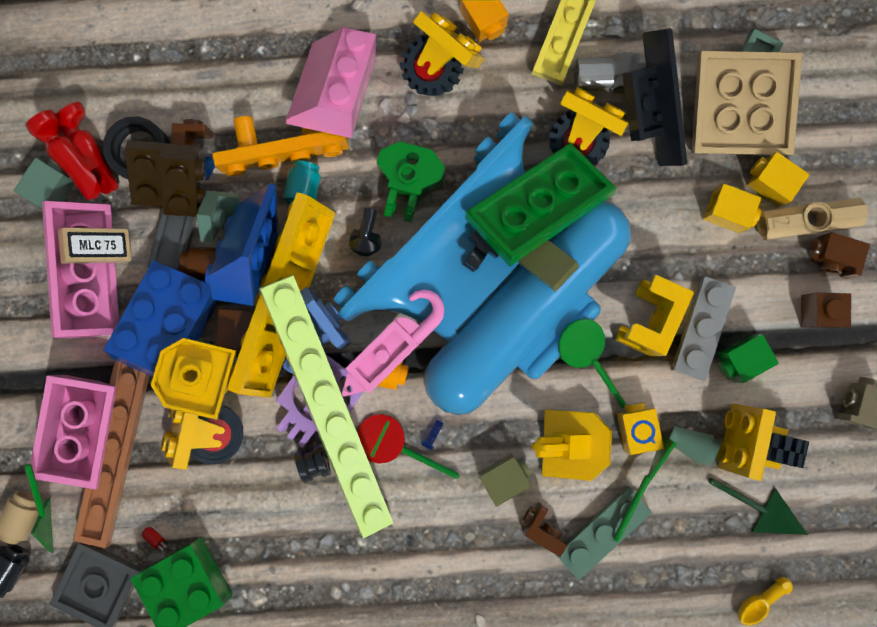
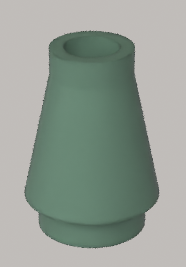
[668,425,721,466]

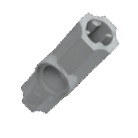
[575,52,679,93]

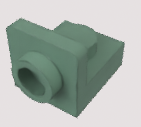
[197,191,241,243]

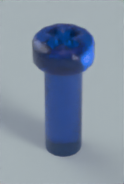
[421,420,444,450]

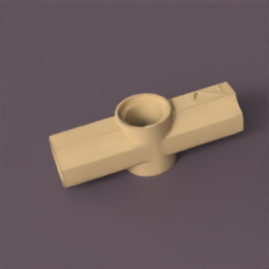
[757,197,869,241]

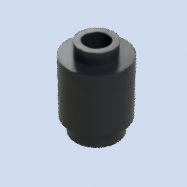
[0,544,30,598]

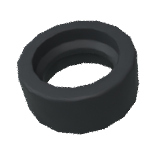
[103,116,171,179]

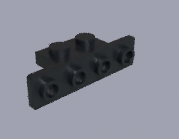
[622,28,687,166]

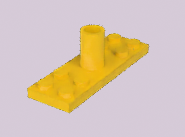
[227,192,336,398]

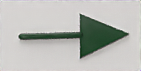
[708,478,808,535]

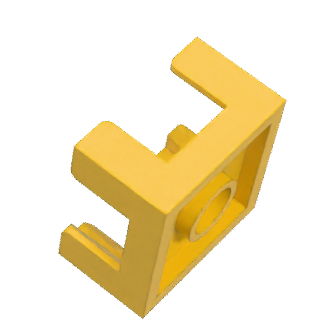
[614,275,694,356]

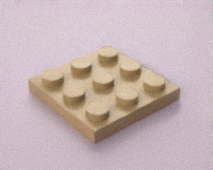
[691,51,803,155]

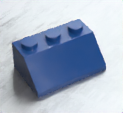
[205,184,279,306]

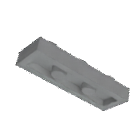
[671,276,736,381]

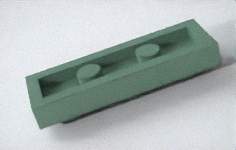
[556,486,653,581]

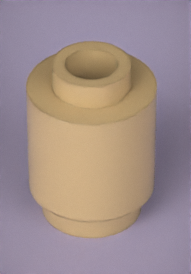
[0,491,39,544]

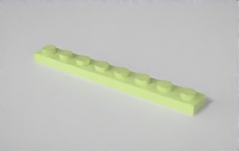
[258,275,393,539]

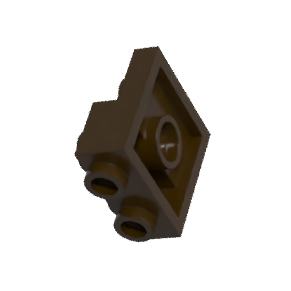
[125,140,206,217]

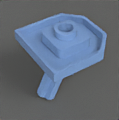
[283,287,351,374]

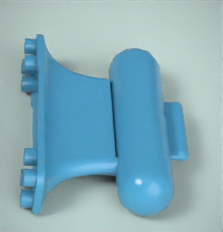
[333,112,631,415]

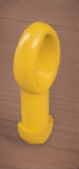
[737,577,793,626]

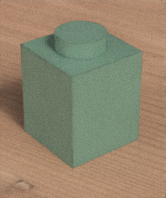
[13,157,75,209]

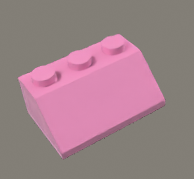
[286,27,376,138]
[30,375,117,490]

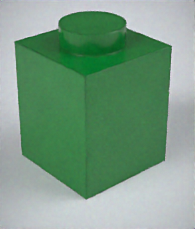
[717,334,779,383]

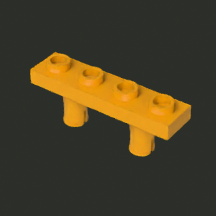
[212,116,350,176]

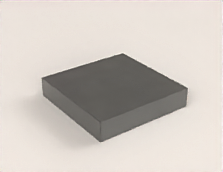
[49,543,143,627]

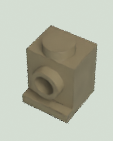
[835,377,877,430]

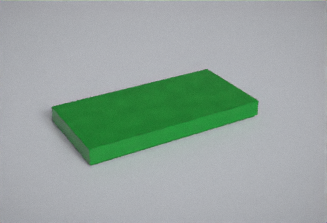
[465,143,617,267]

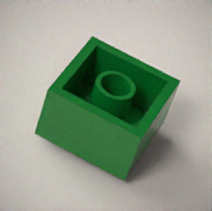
[130,536,233,627]

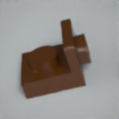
[171,119,213,146]
[521,502,567,558]

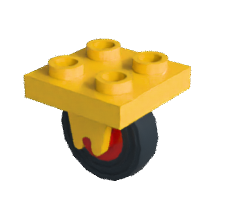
[160,405,244,470]

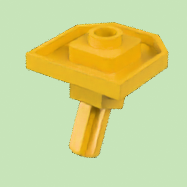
[151,338,236,420]
[531,409,612,481]

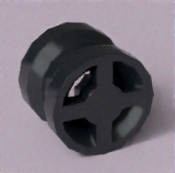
[294,444,331,484]

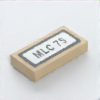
[58,228,131,264]

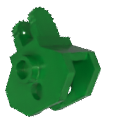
[377,141,445,223]

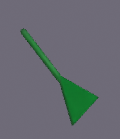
[613,437,677,542]

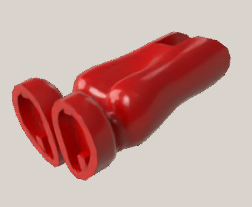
[25,102,119,200]

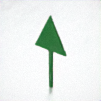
[24,464,53,553]

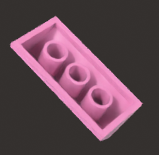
[42,201,119,339]

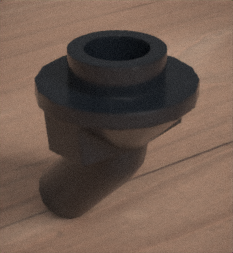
[349,208,382,256]

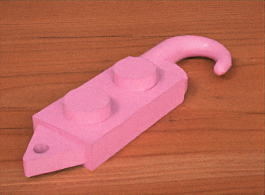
[342,289,445,397]

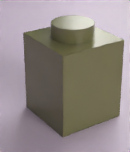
[478,453,532,507]

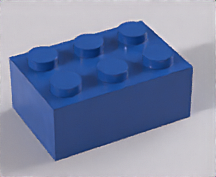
[103,260,219,377]

